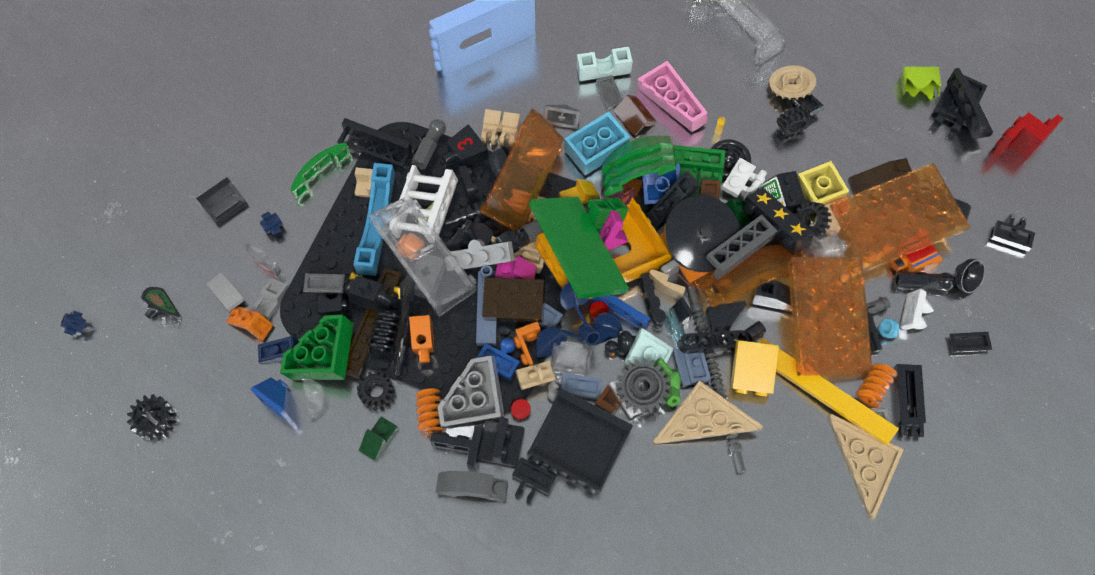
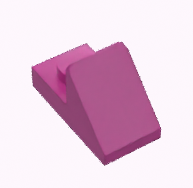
[599,210,628,251]
[495,256,537,280]

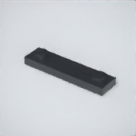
[645,171,700,232]

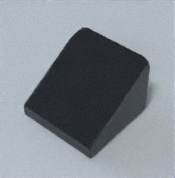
[669,297,693,326]

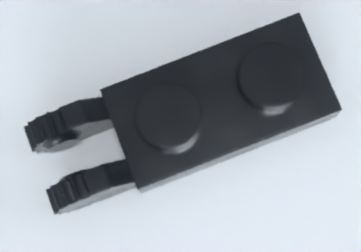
[638,273,666,328]

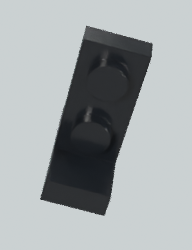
[430,424,484,470]

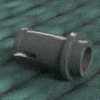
[863,296,890,314]

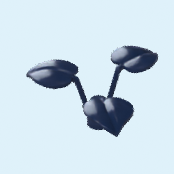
[536,282,623,358]

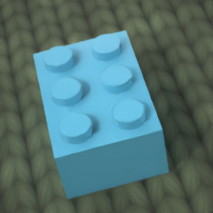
[564,112,630,175]

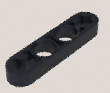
[677,330,750,354]

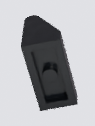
[196,177,248,225]

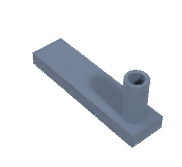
[476,265,497,346]

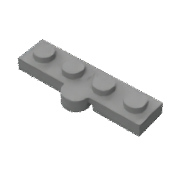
[443,239,515,272]

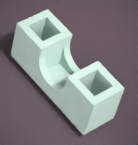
[576,47,633,81]

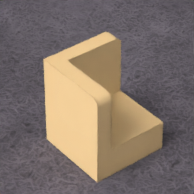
[355,168,373,197]

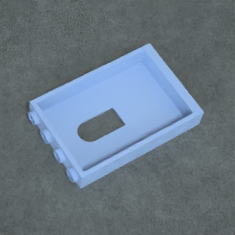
[428,0,535,76]

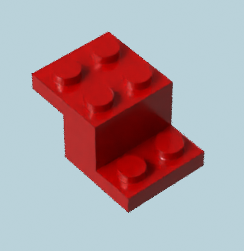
[993,112,1064,159]

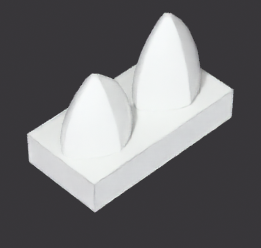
[900,289,934,330]

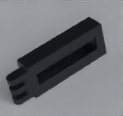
[893,364,926,437]

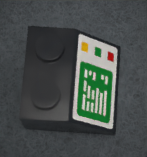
[757,171,806,212]

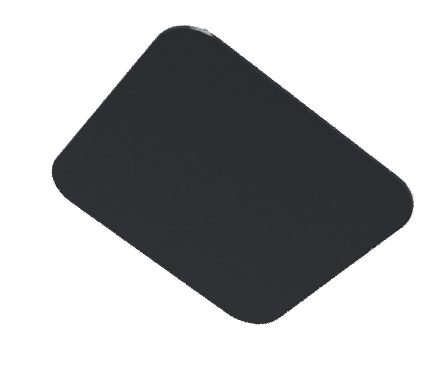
[280,122,590,415]

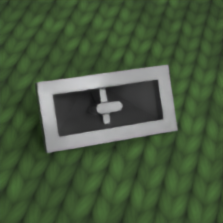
[543,104,581,129]

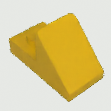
[559,179,600,204]

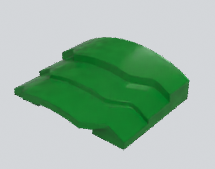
[602,135,677,197]
[674,145,726,200]

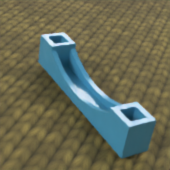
[353,163,396,276]

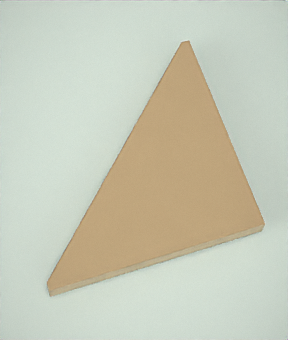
[653,381,763,444]
[829,414,904,520]

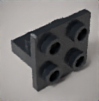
[478,417,525,467]

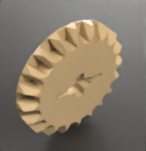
[769,65,816,100]

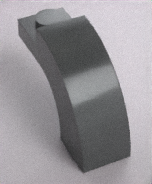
[435,471,508,502]

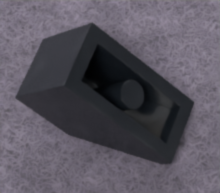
[705,301,746,332]

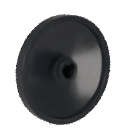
[663,195,740,273]

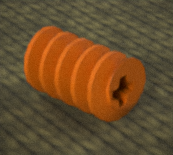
[857,363,898,408]
[415,389,443,433]

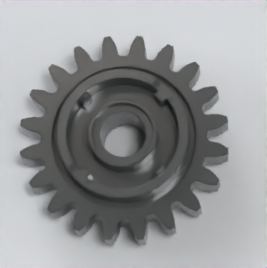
[616,358,672,415]

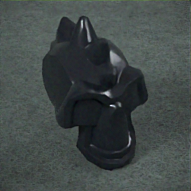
[444,216,501,251]

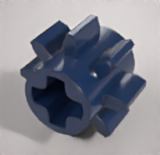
[259,211,283,235]
[60,310,86,336]

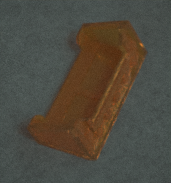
[479,109,564,230]

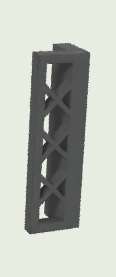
[706,215,777,280]

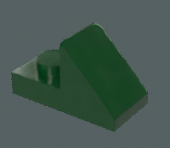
[358,416,398,462]

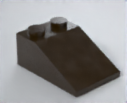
[849,158,919,211]

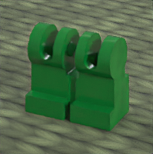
[587,198,629,233]

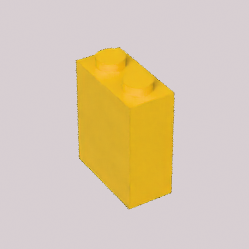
[731,340,779,396]

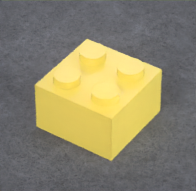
[798,161,849,214]

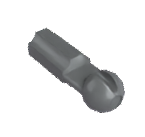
[411,119,446,169]

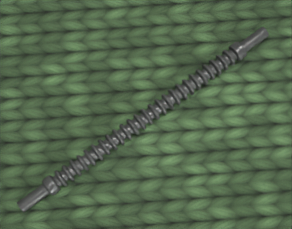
[688,286,746,473]

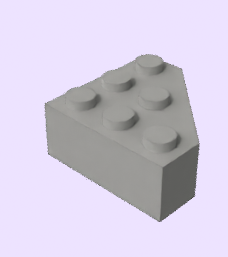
[438,356,505,427]

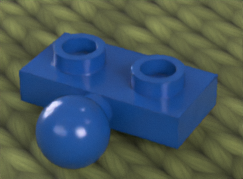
[477,337,520,380]

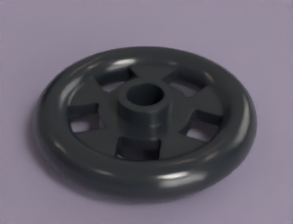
[711,139,751,179]

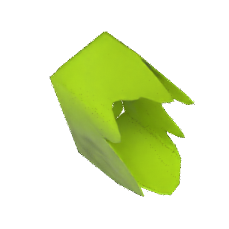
[900,66,942,100]

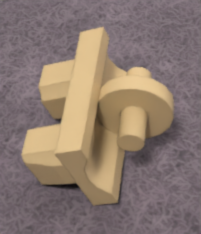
[515,361,556,390]

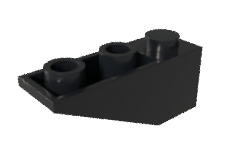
[752,278,812,315]

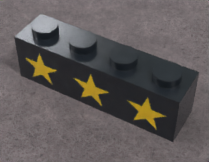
[743,188,814,255]

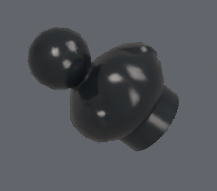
[605,330,636,356]

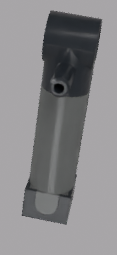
[495,220,543,254]

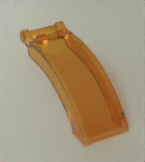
[695,245,822,307]

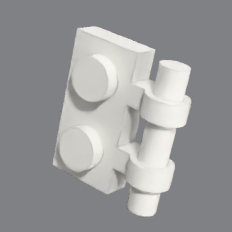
[721,158,767,201]

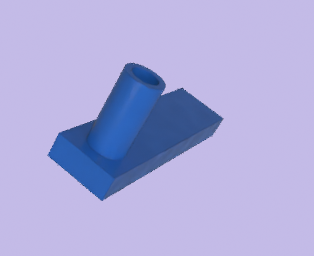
[593,295,650,330]

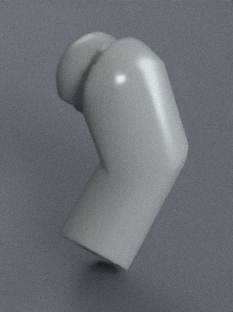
[547,379,561,403]

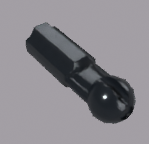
[895,272,955,291]

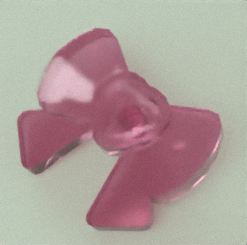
[607,183,635,206]

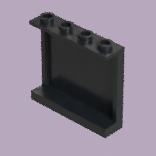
[526,388,633,494]

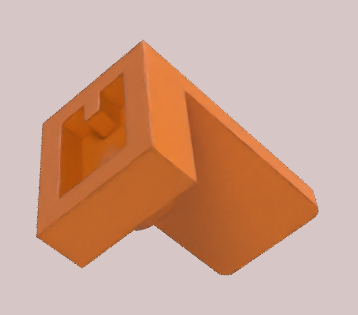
[226,306,274,341]
[513,322,540,367]

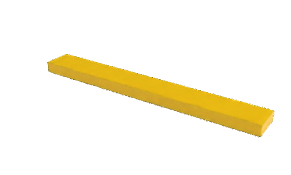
[758,337,899,446]

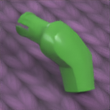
[654,357,681,407]

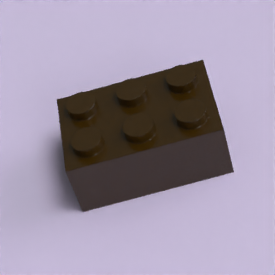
[482,278,546,323]

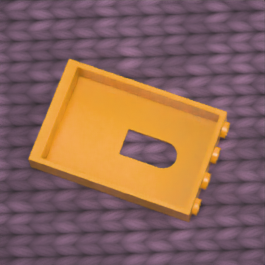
[534,197,672,299]

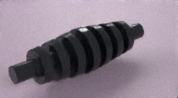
[444,196,510,227]

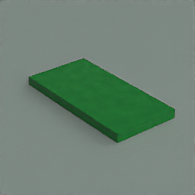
[529,197,629,299]

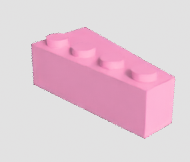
[637,61,708,132]

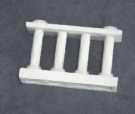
[388,165,458,245]

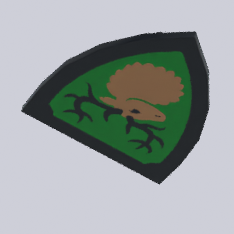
[141,287,181,319]

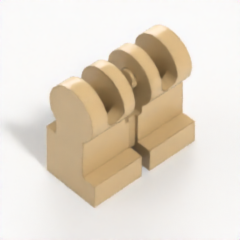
[481,109,521,147]

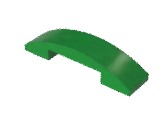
[290,143,351,200]

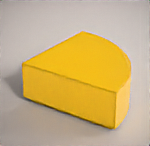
[714,116,725,135]

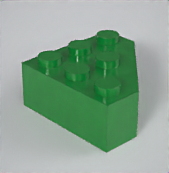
[280,315,354,380]

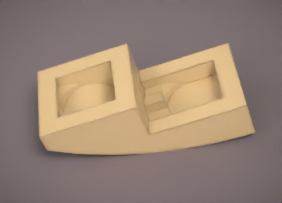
[649,269,685,300]

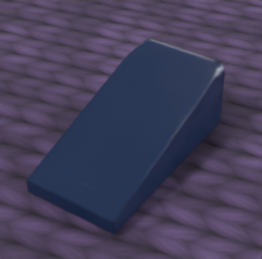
[258,336,299,364]

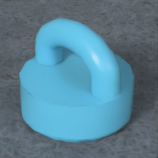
[879,318,900,339]

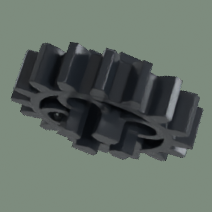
[127,394,173,439]

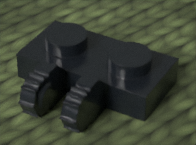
[991,213,1035,252]
[512,457,558,504]

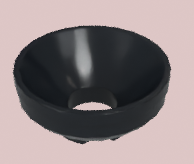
[954,258,985,293]

